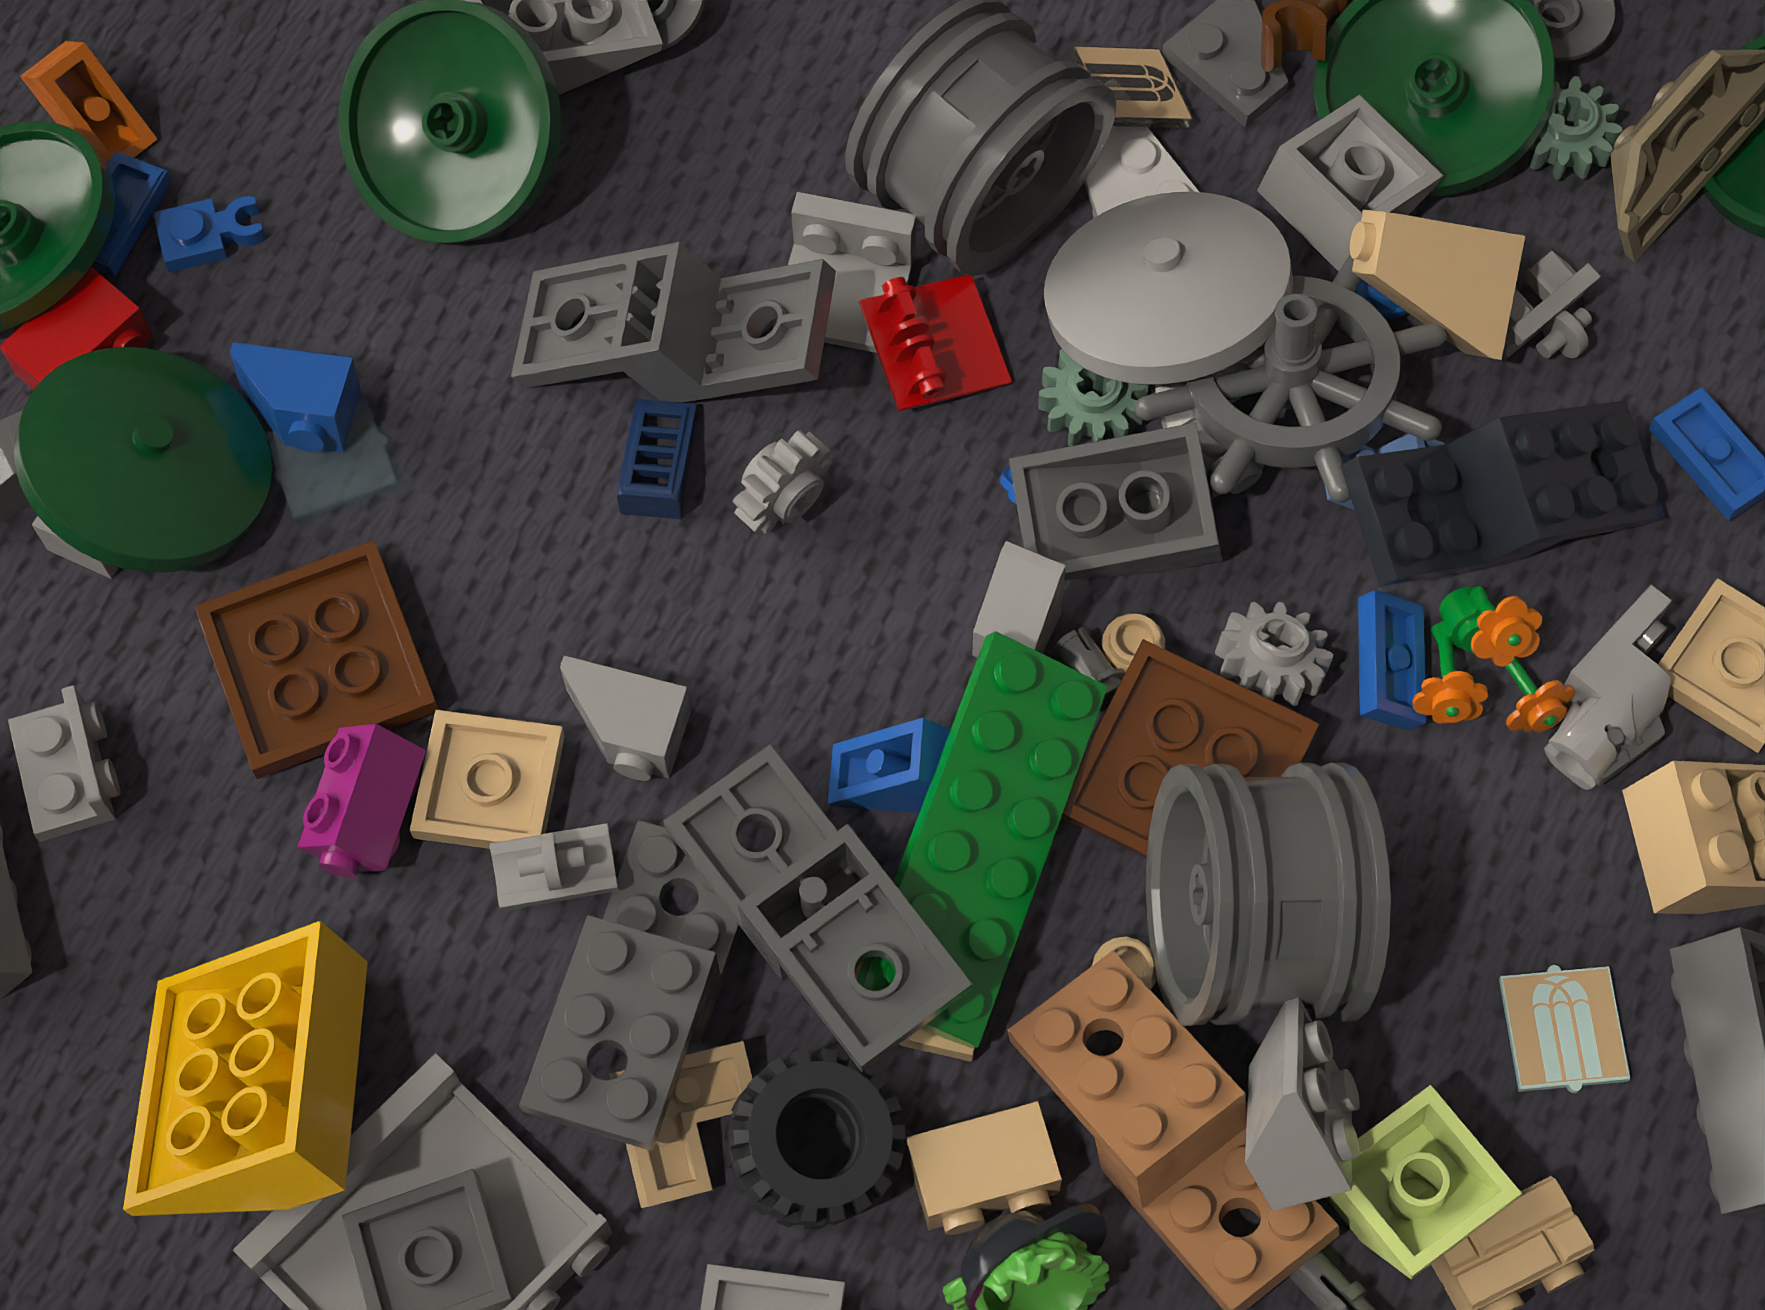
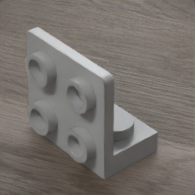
[773,192,916,353]

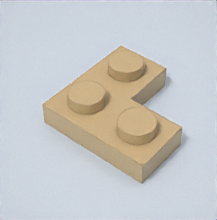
[609,1041,752,1208]

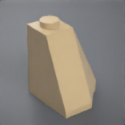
[1350,210,1525,360]

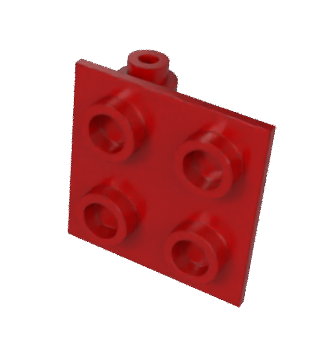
[859,275,1012,412]

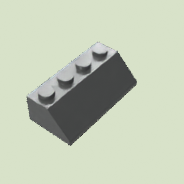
[1670,927,1765,1220]

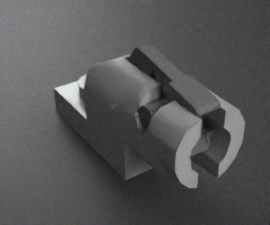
[1544,585,1672,790]

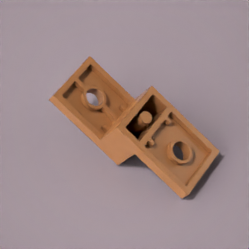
[1008,950,1339,1310]

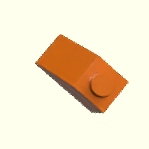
[20,41,157,164]

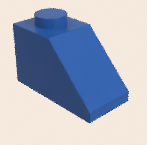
[230,342,362,453]
[828,717,951,813]

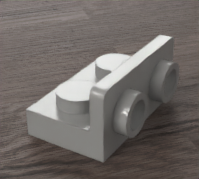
[8,685,121,842]

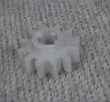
[733,430,832,534]
[1215,602,1333,707]

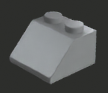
[1257,95,1443,271]

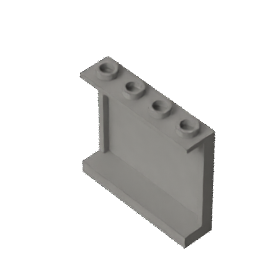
[233,1053,613,1310]

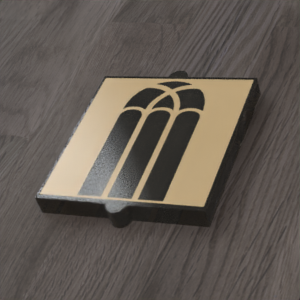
[1068,46,1194,128]

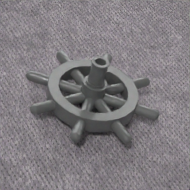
[1135,256,1447,503]

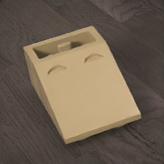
[1622,761,1765,914]

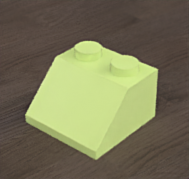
[1325,1085,1522,1279]

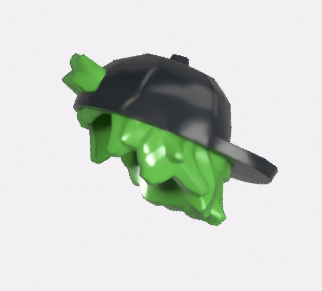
[943,1203,1110,1310]

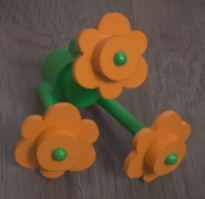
[1412,586,1575,733]

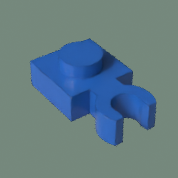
[153,196,266,273]

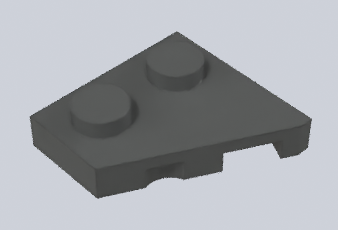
[1162,0,1288,128]

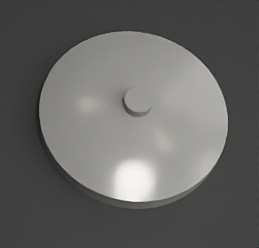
[1044,192,1293,384]

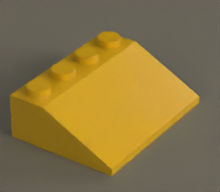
[123,921,368,1216]

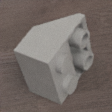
[1245,998,1360,1211]

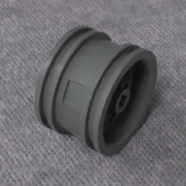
[845,0,1116,276]
[1146,763,1391,1026]

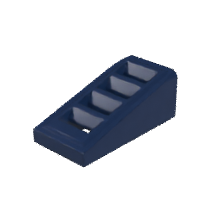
[617,399,697,519]

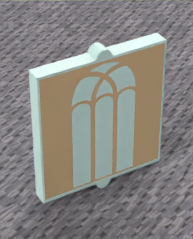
[1499,965,1630,1093]

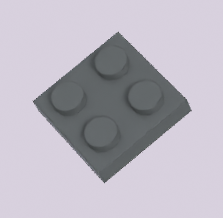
[342,1169,515,1310]

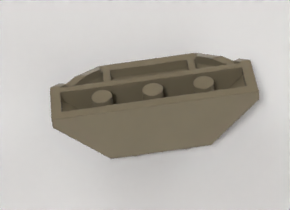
[1610,50,1765,262]

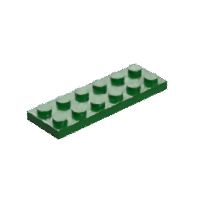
[857,631,1108,1049]

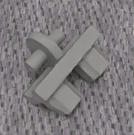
[1502,250,1601,361]
[490,823,619,911]

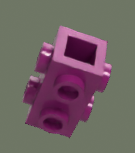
[297,724,426,879]

